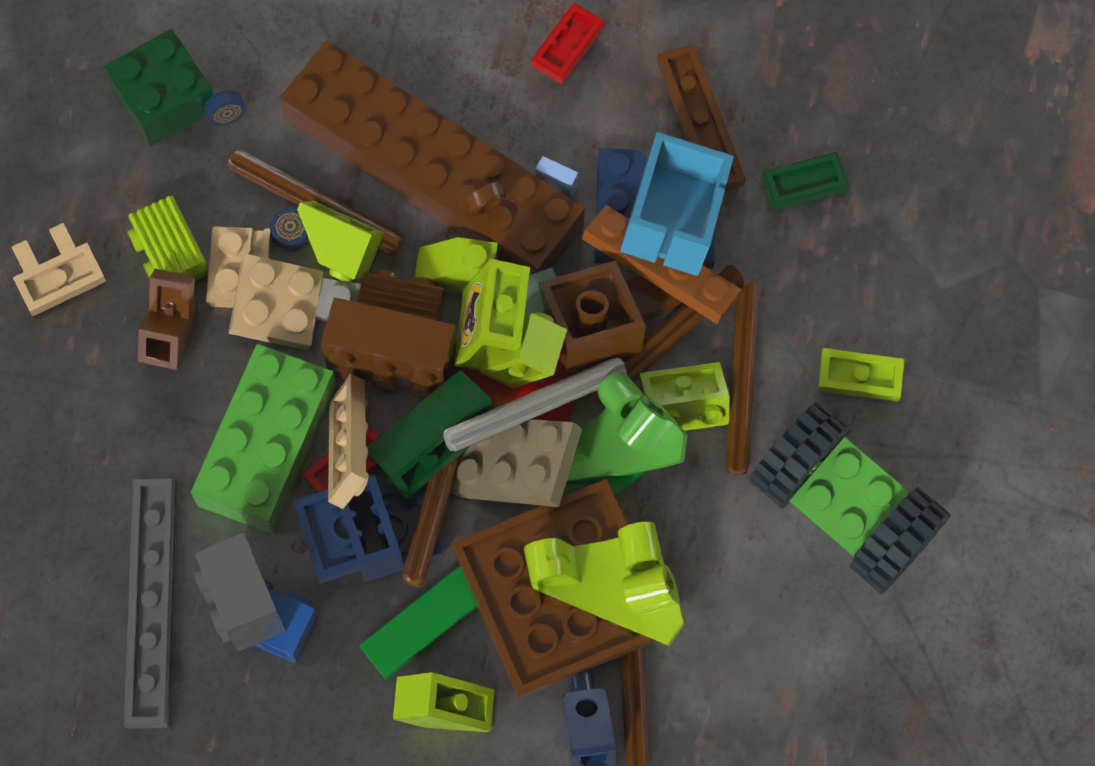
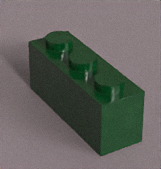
[367,370,495,500]

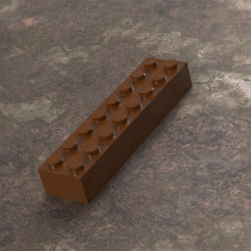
[279,40,585,275]

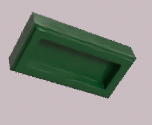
[761,152,849,212]

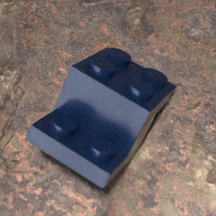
[293,474,444,584]

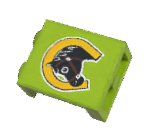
[454,259,530,371]

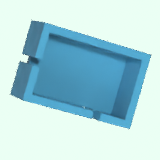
[620,132,734,276]

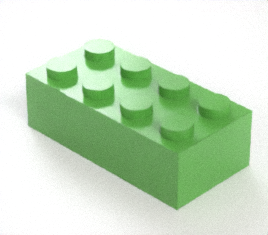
[191,344,337,534]

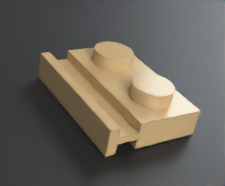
[206,227,272,308]

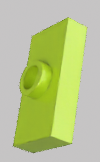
[817,348,904,402]

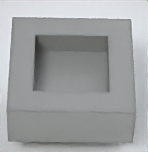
[316,278,361,322]

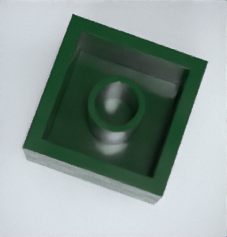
[103,28,213,147]

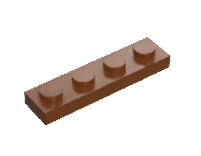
[582,205,742,324]

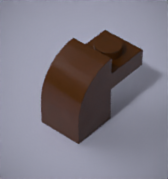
[138,268,198,370]

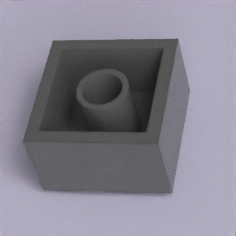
[192,532,286,652]

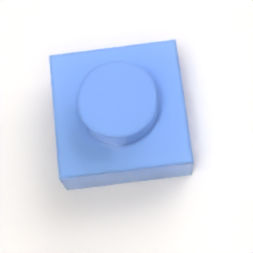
[535,156,578,199]

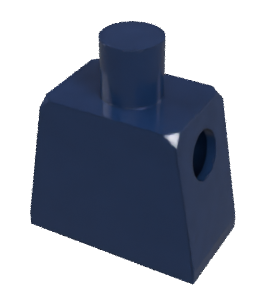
[562,672,616,766]

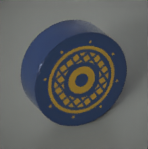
[204,90,246,126]
[270,208,309,250]

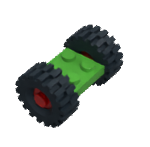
[749,402,951,595]

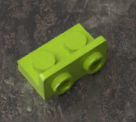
[639,362,729,431]

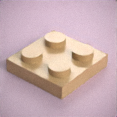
[228,253,323,351]

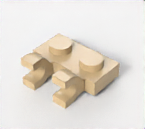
[12,223,106,316]

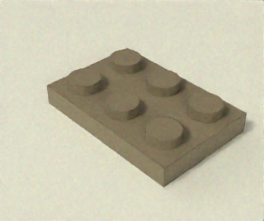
[450,419,582,507]

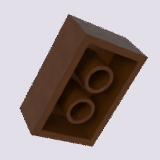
[321,297,457,399]

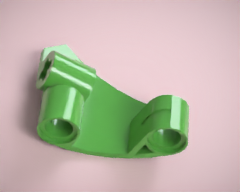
[567,372,688,481]

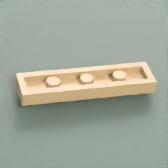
[328,374,369,509]

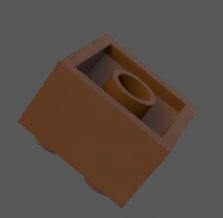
[539,261,646,374]

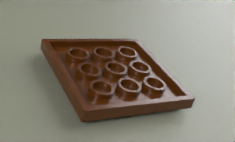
[451,479,656,700]

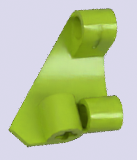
[524,522,685,646]

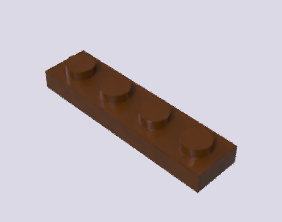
[657,44,746,191]

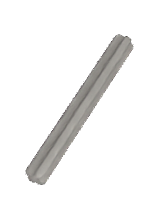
[443,358,627,451]

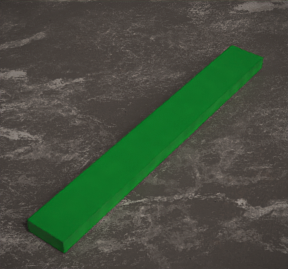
[359,471,646,681]

